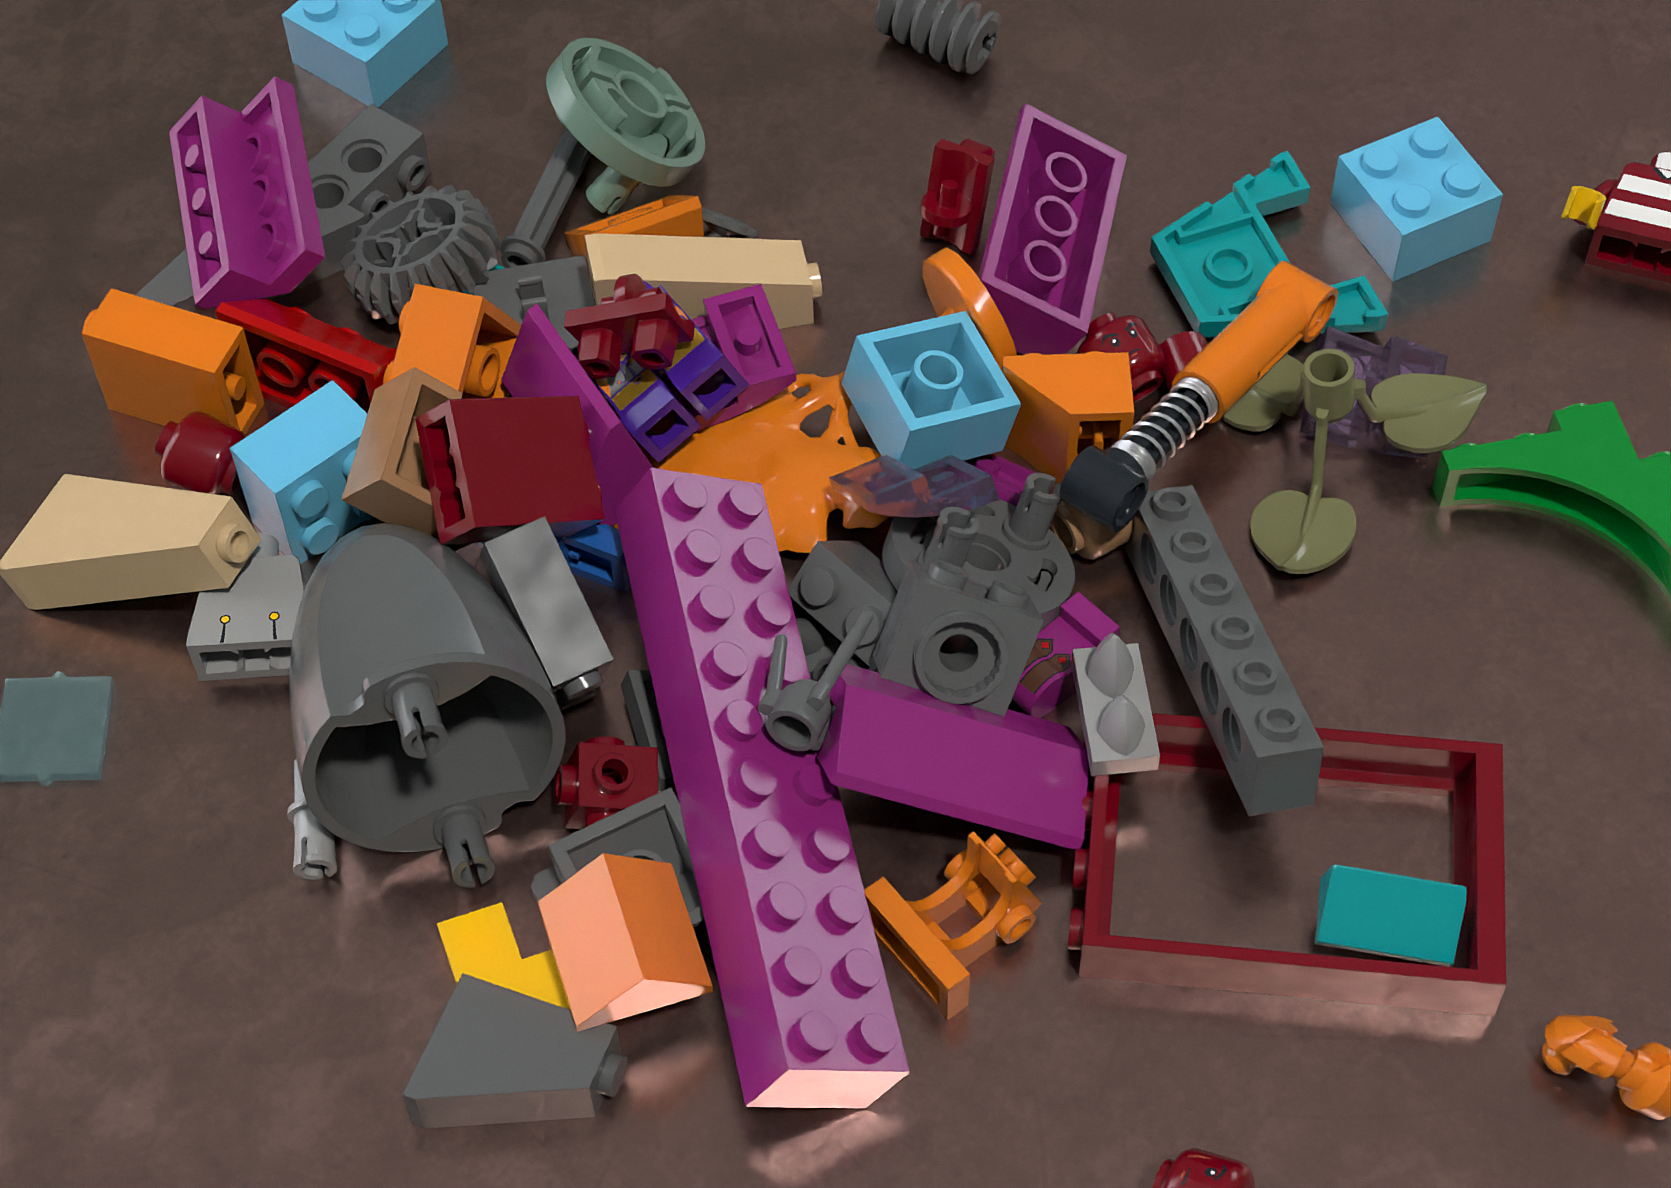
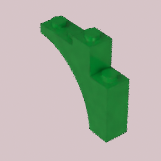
[1432,401,1671,603]

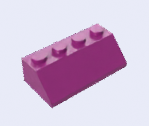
[978,103,1127,355]

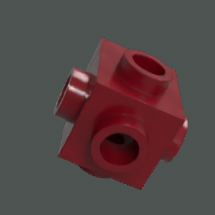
[555,736,658,829]

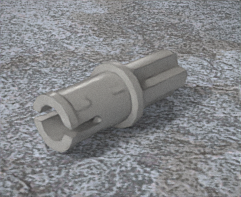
[288,759,337,880]

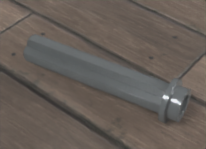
[500,129,591,268]

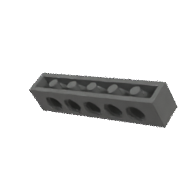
[1126,485,1324,816]

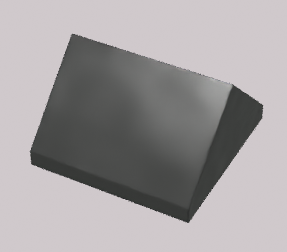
[548,787,705,928]

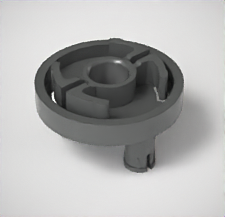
[882,473,1075,632]

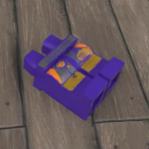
[576,280,750,462]

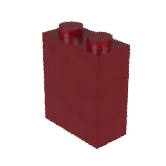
[415,396,605,545]

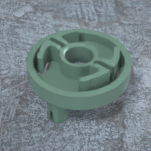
[546,38,705,215]

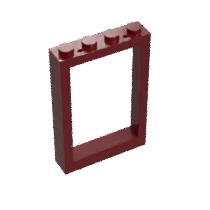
[1067,713,1506,1016]

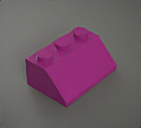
[501,304,654,526]

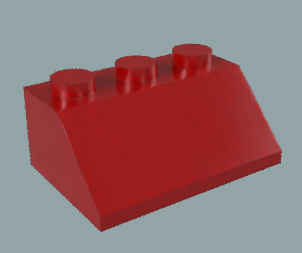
[215,299,397,414]

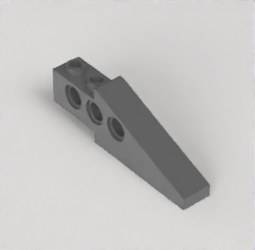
[136,104,431,320]

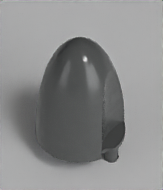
[289,523,566,887]

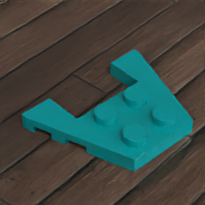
[1150,151,1388,337]

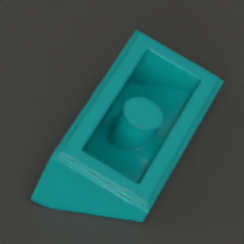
[1315,865,1467,967]

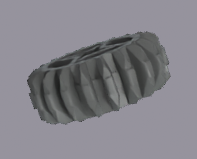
[340,185,502,324]

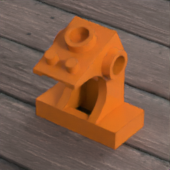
[864,831,1043,1020]

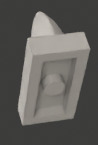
[1071,633,1160,776]

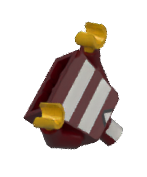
[1561,152,1671,284]

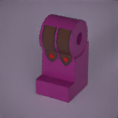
[1012,591,1120,718]

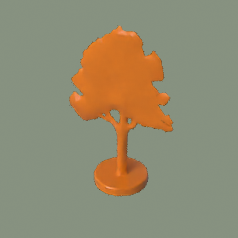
[595,247,1017,553]

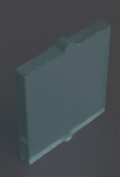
[0,672,114,786]

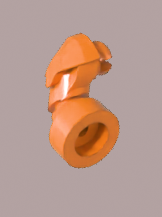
[1542,1014,1671,1120]

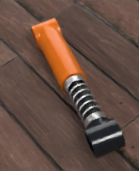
[1059,261,1338,533]

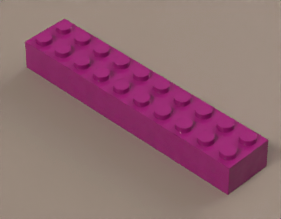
[615,468,910,1108]

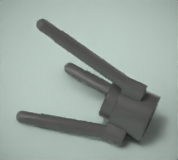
[758,610,874,751]

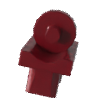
[919,139,995,255]
[564,273,695,379]

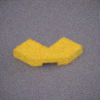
[437,902,570,1010]

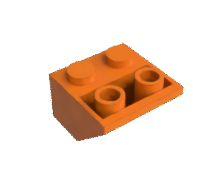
[1002,351,1134,484]

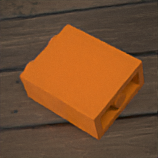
[81,288,265,435]

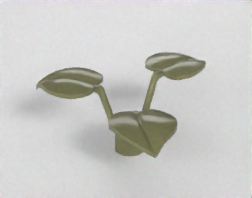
[1222,349,1487,574]

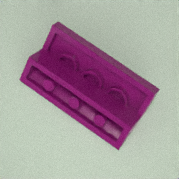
[169,76,325,309]
[817,659,1089,850]

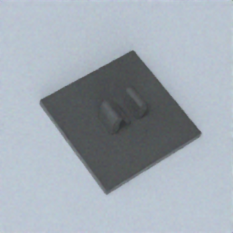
[473,255,595,354]

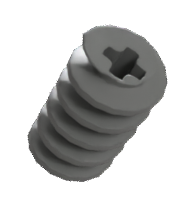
[875,0,1002,75]

